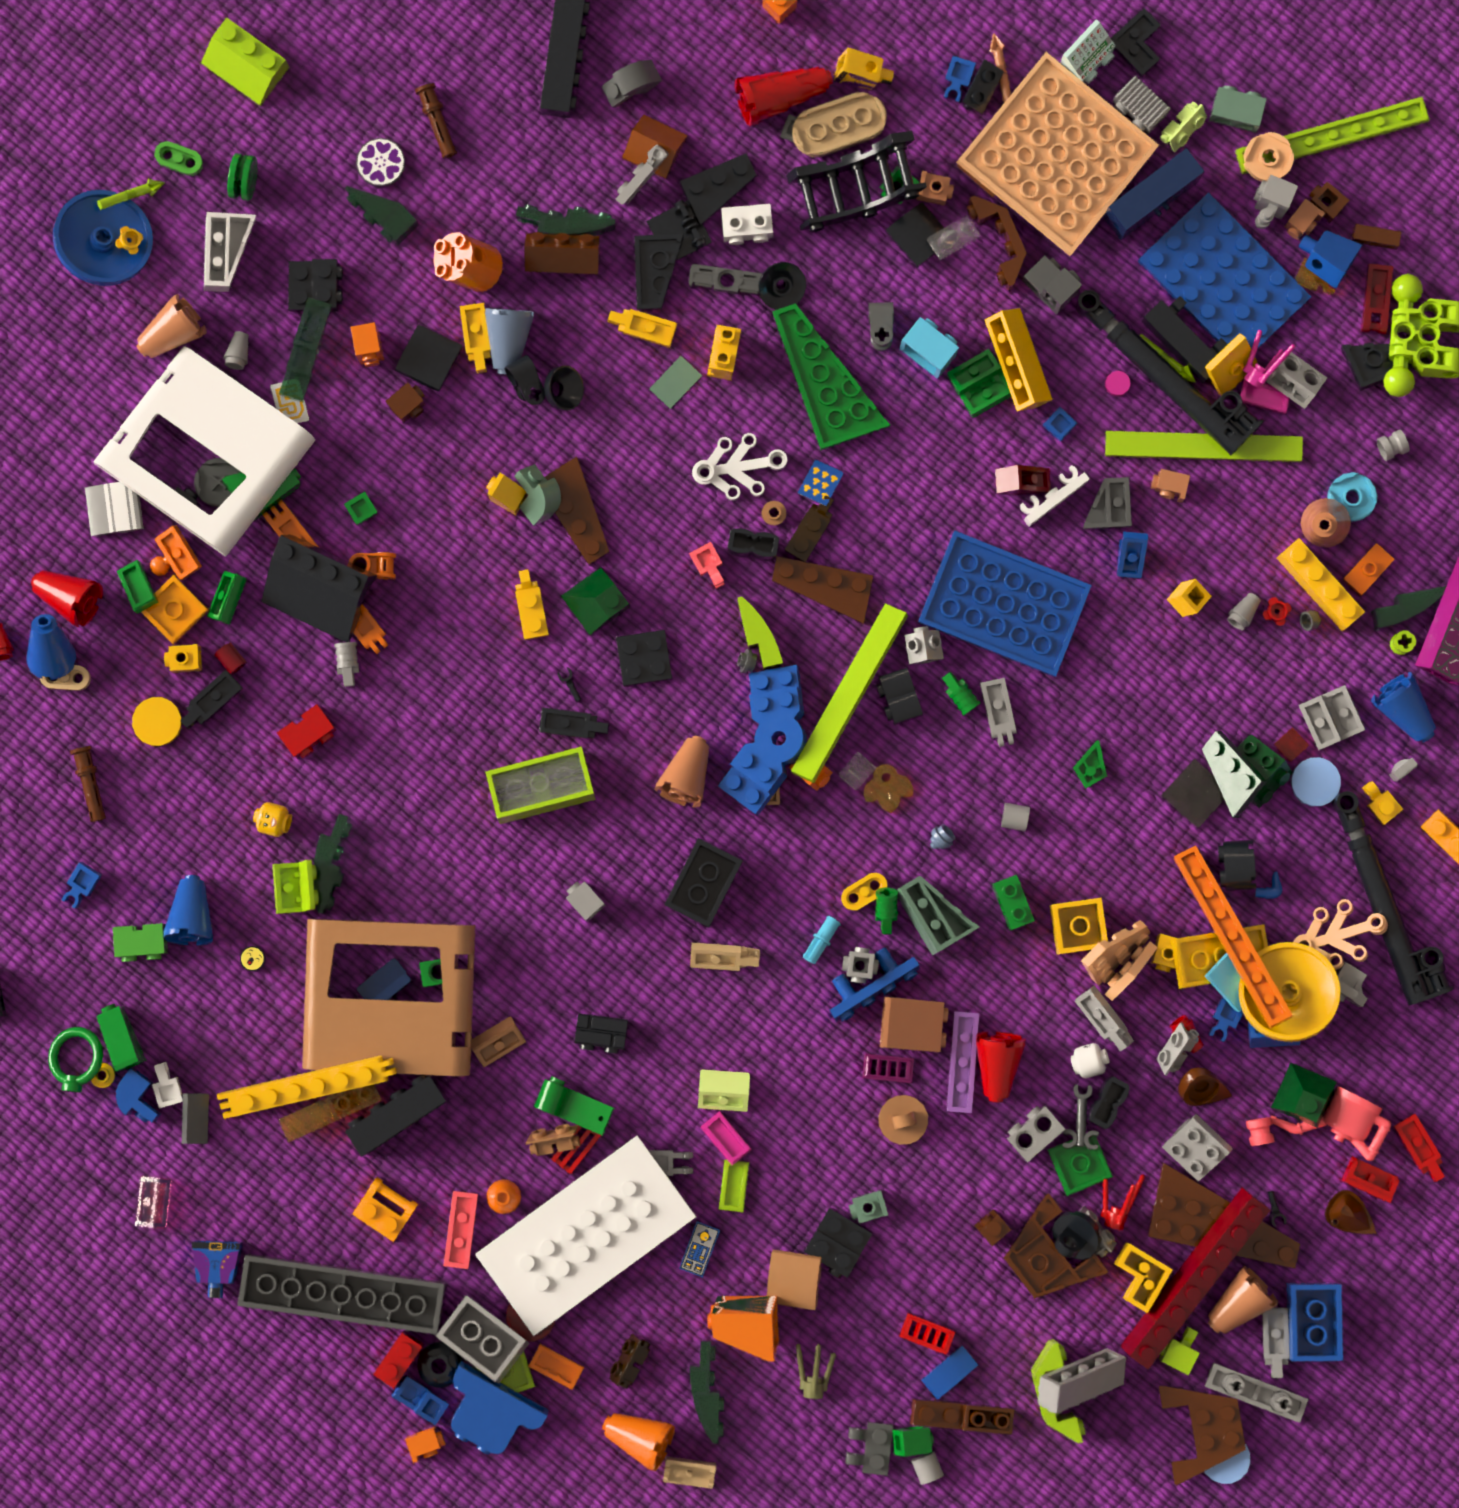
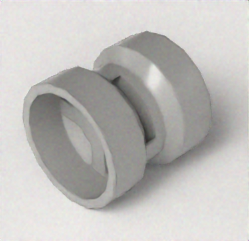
[1376,429,1410,461]

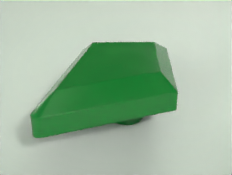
[1073,740,1107,789]

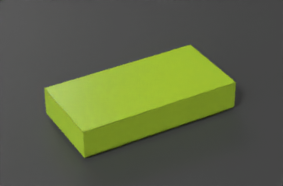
[719,1159,749,1212]

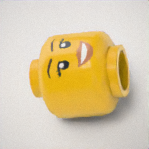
[253,802,292,837]

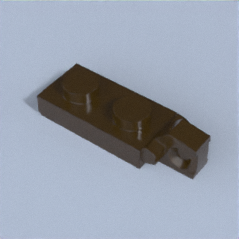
[784,495,834,562]

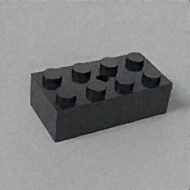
[345,1074,449,1157]

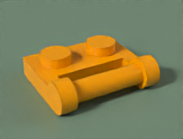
[352,1177,419,1242]

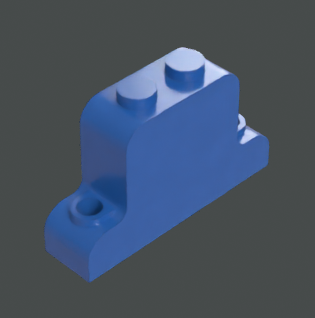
[451,1361,549,1454]

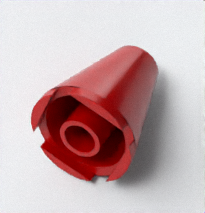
[31,570,103,627]
[976,1032,1026,1102]

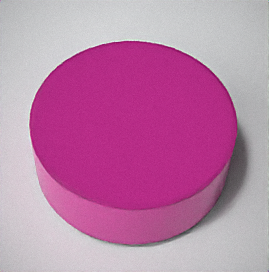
[1105,371,1130,397]

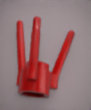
[1100,1174,1145,1230]

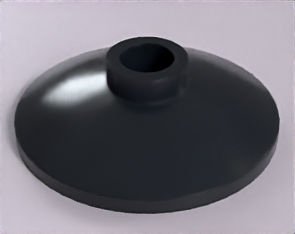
[758,262,806,310]

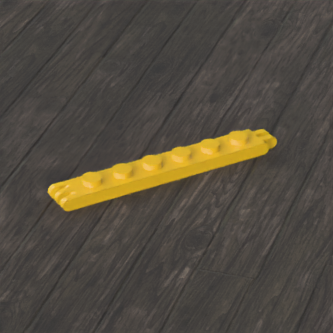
[217,1056,397,1119]

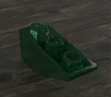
[345,186,419,246]

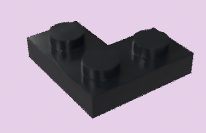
[1111,8,1161,78]

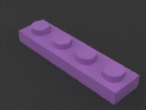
[946,1011,979,1113]

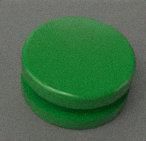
[227,153,258,201]

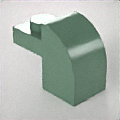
[514,464,561,526]

